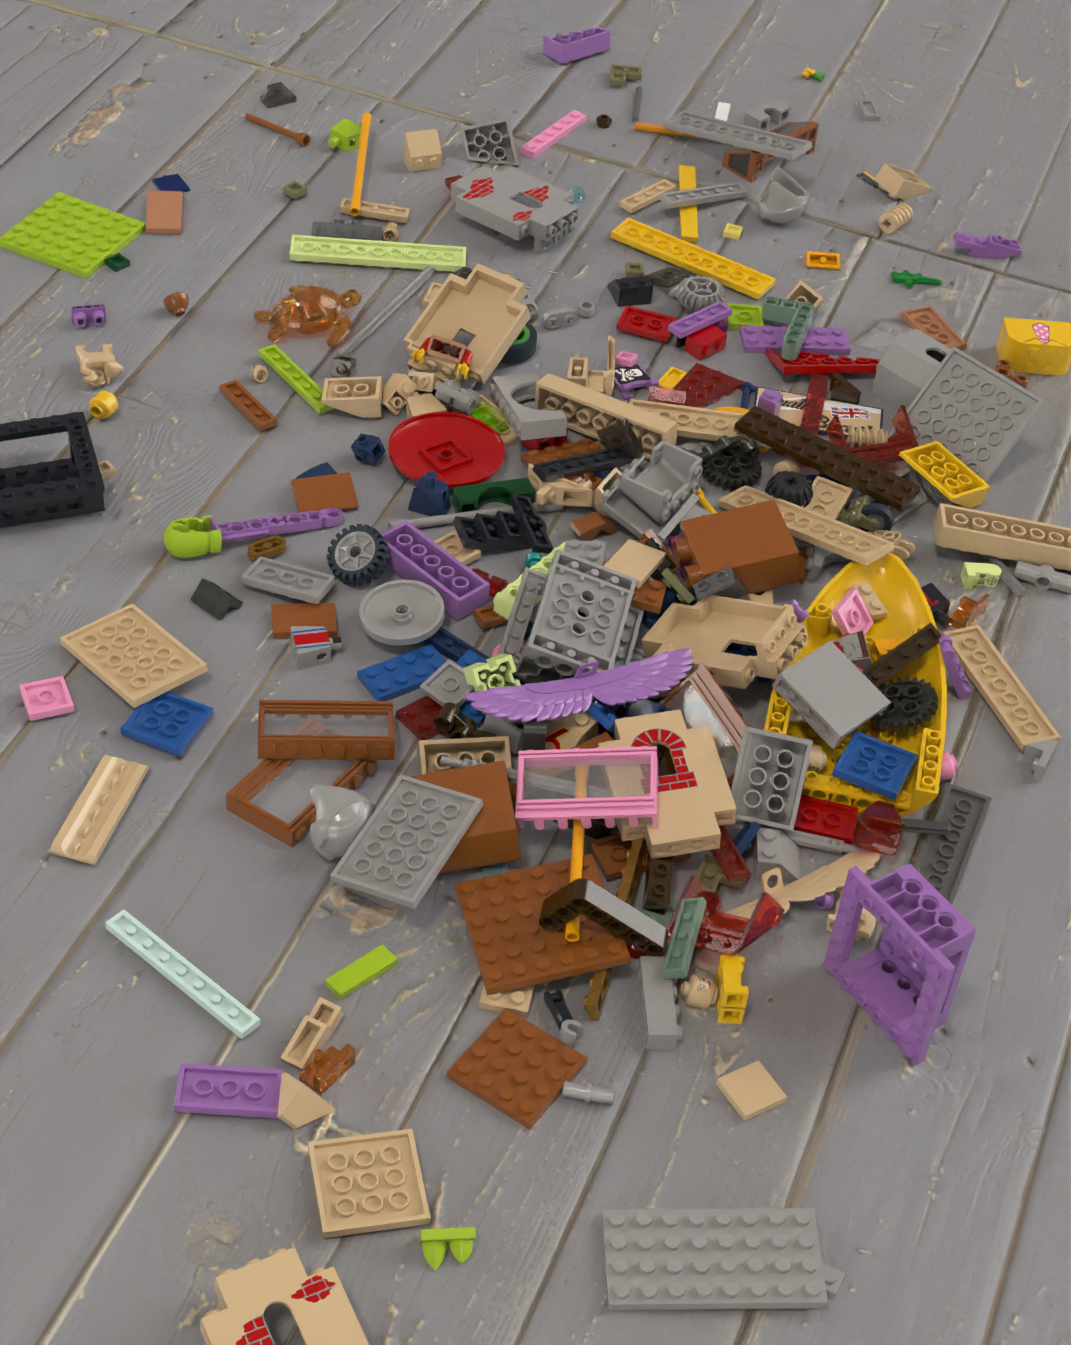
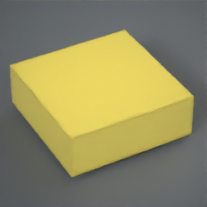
[722,223,743,240]

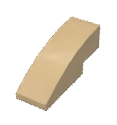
[280,997,344,1070]

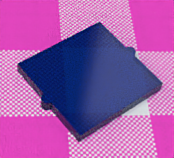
[152,173,190,193]

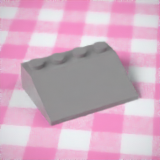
[731,726,813,831]

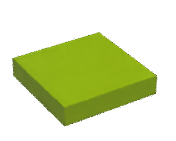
[727,303,764,330]

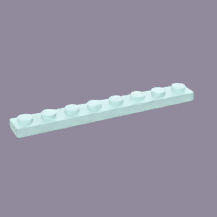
[105,909,260,1039]

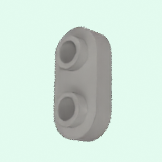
[542,307,577,329]

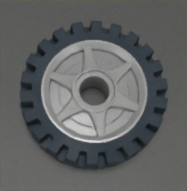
[327,524,390,587]

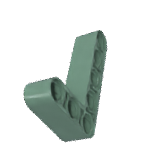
[762,296,814,360]

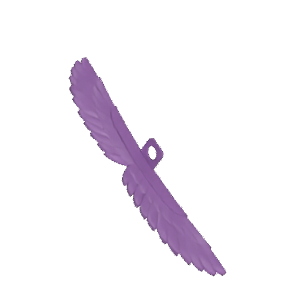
[464,648,694,723]

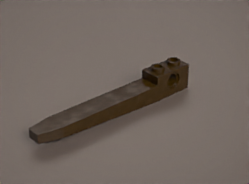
[642,749,677,915]

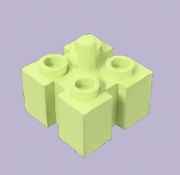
[463,654,521,711]

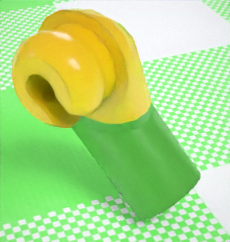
[801,67,825,82]

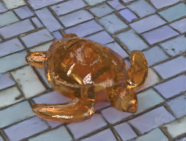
[254,286,362,347]

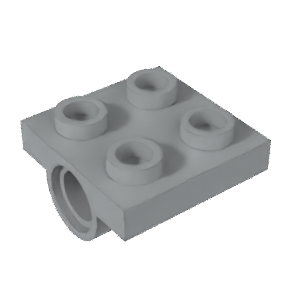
[434,380,482,415]

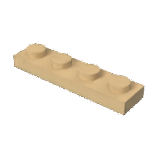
[620,179,677,214]
[340,198,410,223]

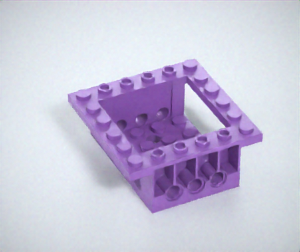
[823,864,976,1065]

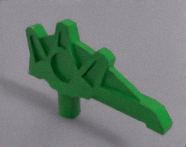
[890,270,942,289]

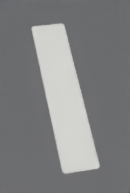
[715,102,731,121]

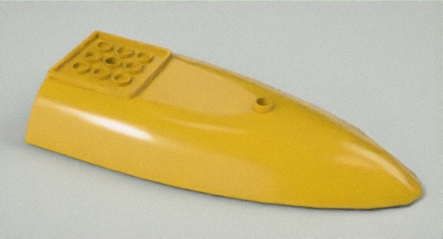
[764,552,947,822]

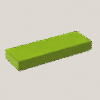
[325,944,398,1000]

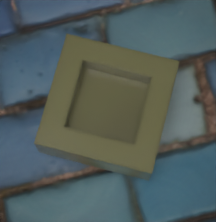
[283,181,307,199]
[625,262,644,278]

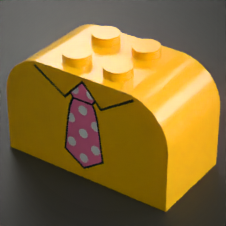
[996,317,1071,376]

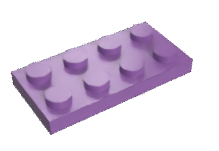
[174,1063,284,1118]

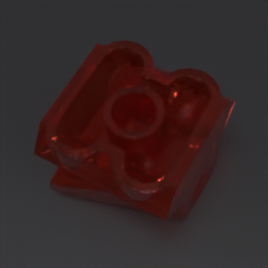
[853,801,905,856]

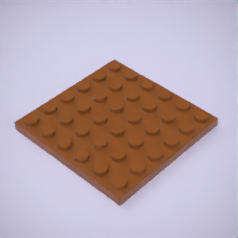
[455,854,630,995]

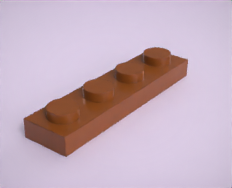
[220,380,277,431]

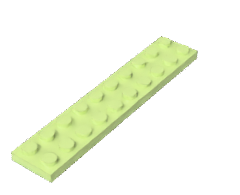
[289,235,466,273]

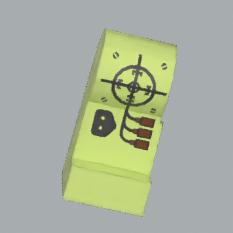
[960,562,1002,589]

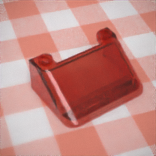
[666,876,785,956]

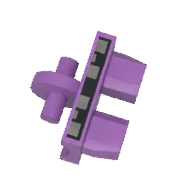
[71,301,106,327]

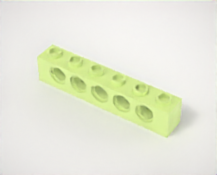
[493,542,566,620]

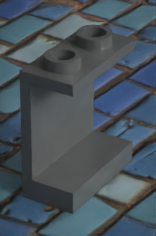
[693,566,751,601]

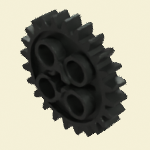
[701,446,762,490]
[870,676,939,734]

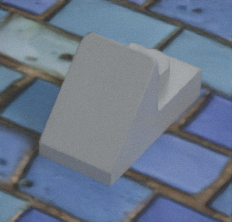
[1022,739,1058,782]

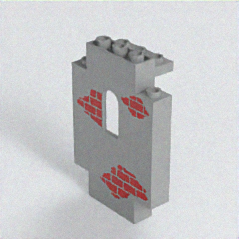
[451,165,579,254]

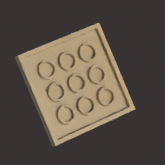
[308,1129,431,1238]

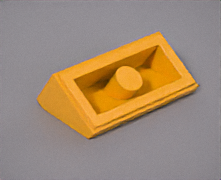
[805,251,840,270]

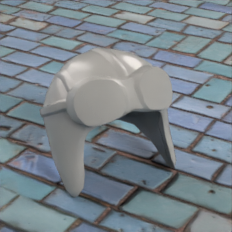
[757,167,809,223]
[309,784,376,861]

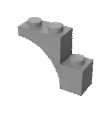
[805,544,853,580]

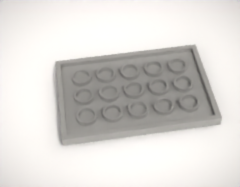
[330,774,483,909]

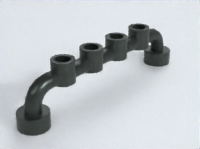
[691,435,759,461]

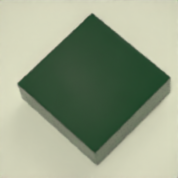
[105,253,130,272]

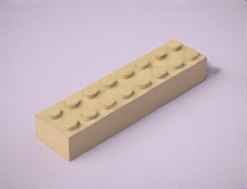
[535,373,678,460]
[933,503,1071,571]

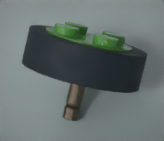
[500,322,537,363]

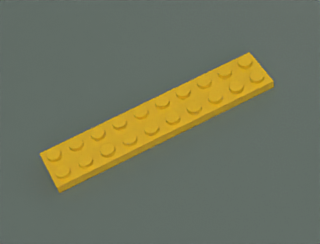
[610,218,776,300]

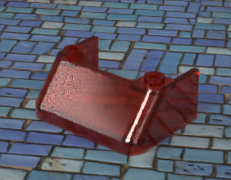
[826,405,918,465]

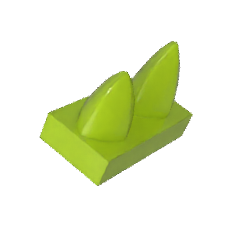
[419,1227,476,1270]

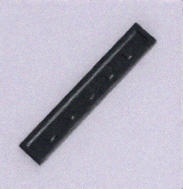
[532,446,633,483]

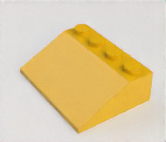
[899,441,990,508]

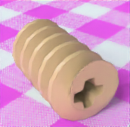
[879,203,913,234]
[847,425,888,453]

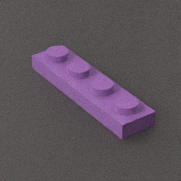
[668,301,733,339]

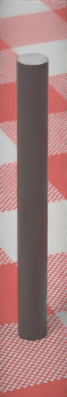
[632,86,642,123]

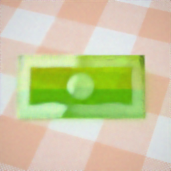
[470,401,510,433]

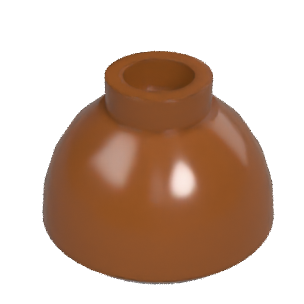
[163,292,189,316]

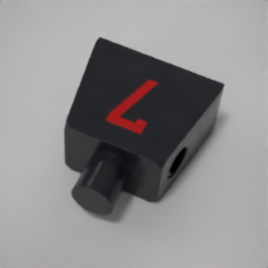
[921,583,952,627]

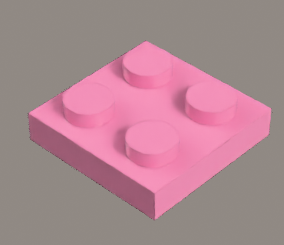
[831,588,874,636]
[19,676,74,721]

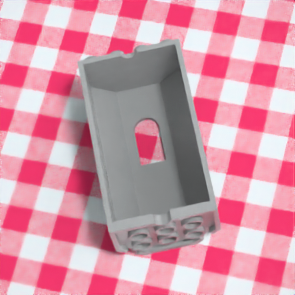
[872,328,951,413]

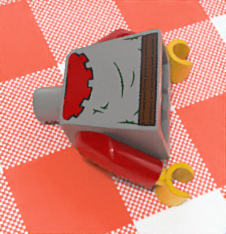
[832,630,884,689]

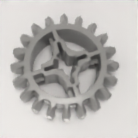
[677,275,725,311]

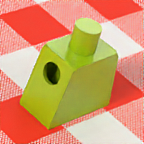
[328,118,361,151]

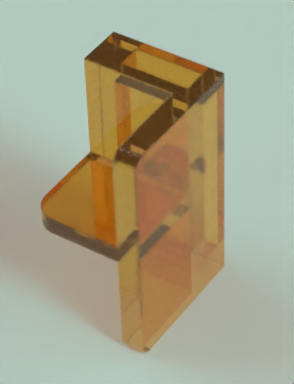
[949,594,990,629]
[299,1043,355,1096]

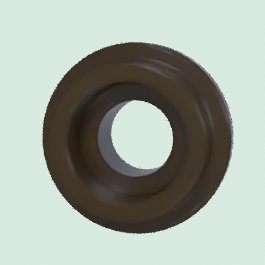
[596,114,612,129]

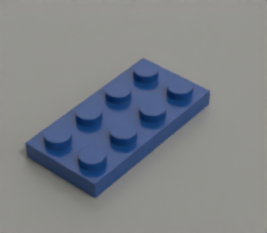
[357,644,446,701]

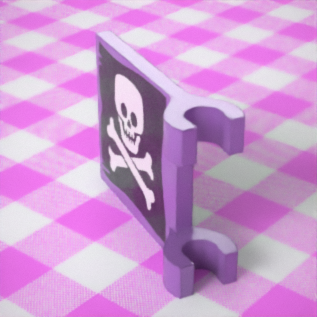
[605,363,659,400]

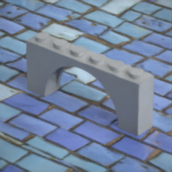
[489,373,567,440]

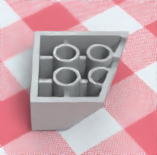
[461,117,519,166]

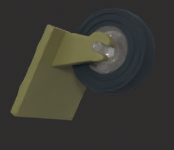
[837,496,894,532]

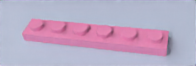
[520,110,587,159]

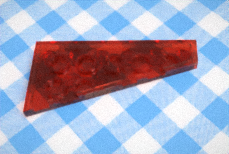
[660,363,744,408]

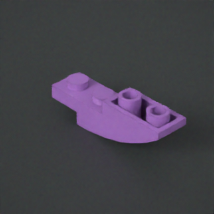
[953,231,1022,259]

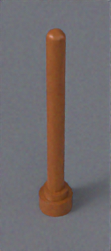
[245,113,311,147]

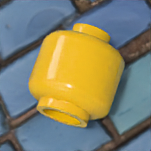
[89,390,118,419]

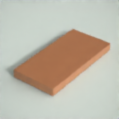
[146,191,183,235]
[900,306,968,351]

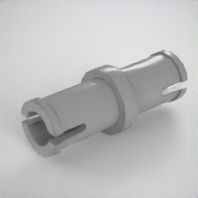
[562,1081,616,1105]

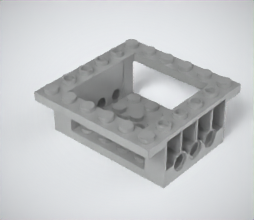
[497,549,644,709]

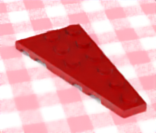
[765,348,880,375]

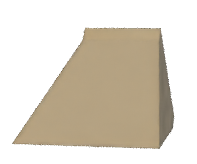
[277,1072,336,1129]

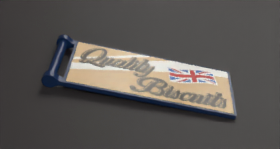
[740,382,883,439]

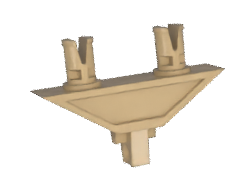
[527,463,593,507]

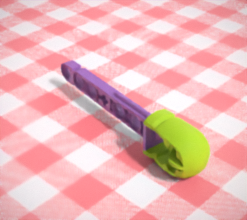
[163,508,343,558]

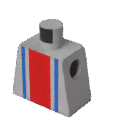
[290,626,342,670]

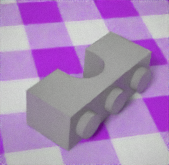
[744,99,791,131]

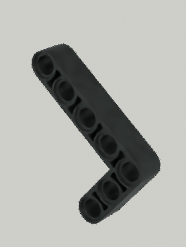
[521,675,548,771]

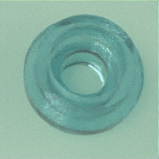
[570,187,586,202]

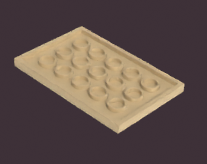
[60,603,208,708]

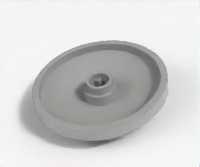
[359,580,445,646]

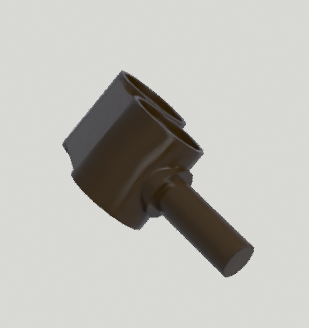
[434,702,496,739]

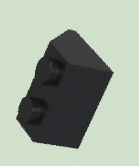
[607,276,654,307]

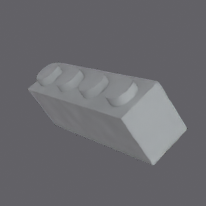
[637,956,682,1050]

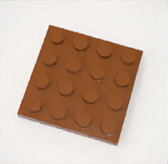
[446,1008,588,1130]

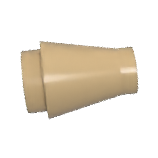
[382,222,399,242]

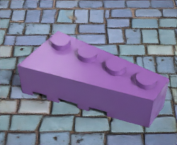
[543,27,610,64]

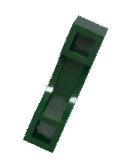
[451,477,535,513]

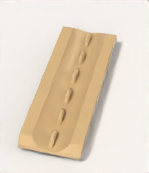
[50,754,150,865]

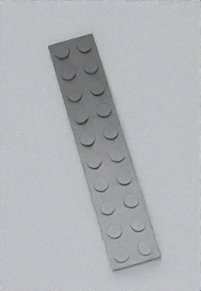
[663,111,812,161]

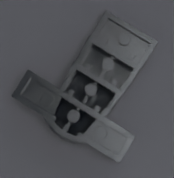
[453,494,553,554]

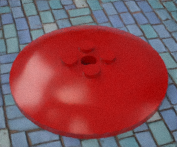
[388,412,505,488]

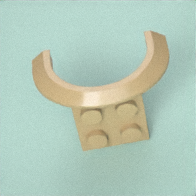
[567,335,615,397]

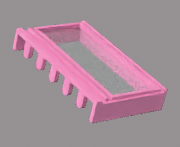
[515,746,658,832]

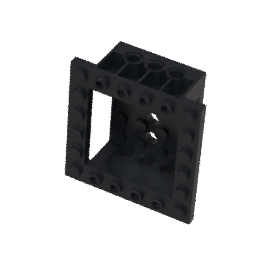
[0,412,105,528]

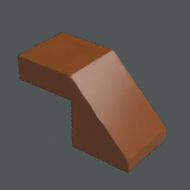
[569,512,618,541]

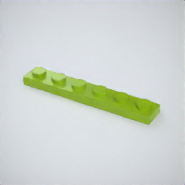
[259,344,335,414]

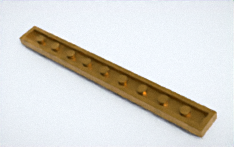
[584,837,648,1021]

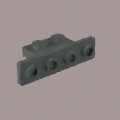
[312,219,382,241]

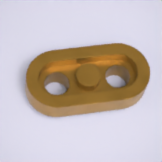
[248,535,286,561]

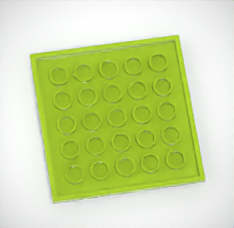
[0,192,146,279]

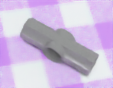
[1014,561,1071,594]

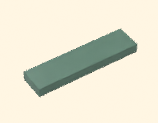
[661,897,707,979]

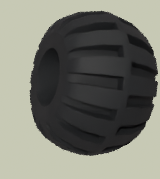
[765,471,813,508]

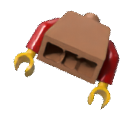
[413,334,473,379]

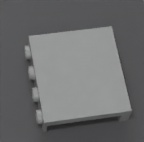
[599,455,699,549]
[772,641,891,749]

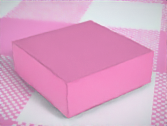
[615,351,638,367]

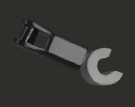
[544,989,583,1049]

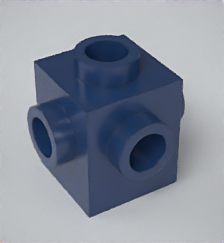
[351,433,385,464]

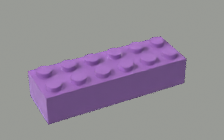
[381,521,490,620]

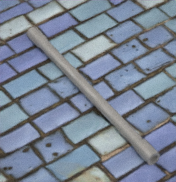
[388,502,564,530]

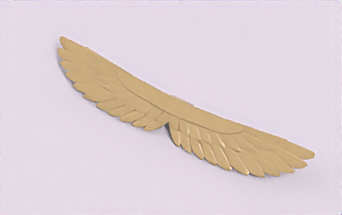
[667,842,882,947]

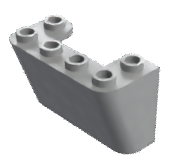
[620,440,703,524]

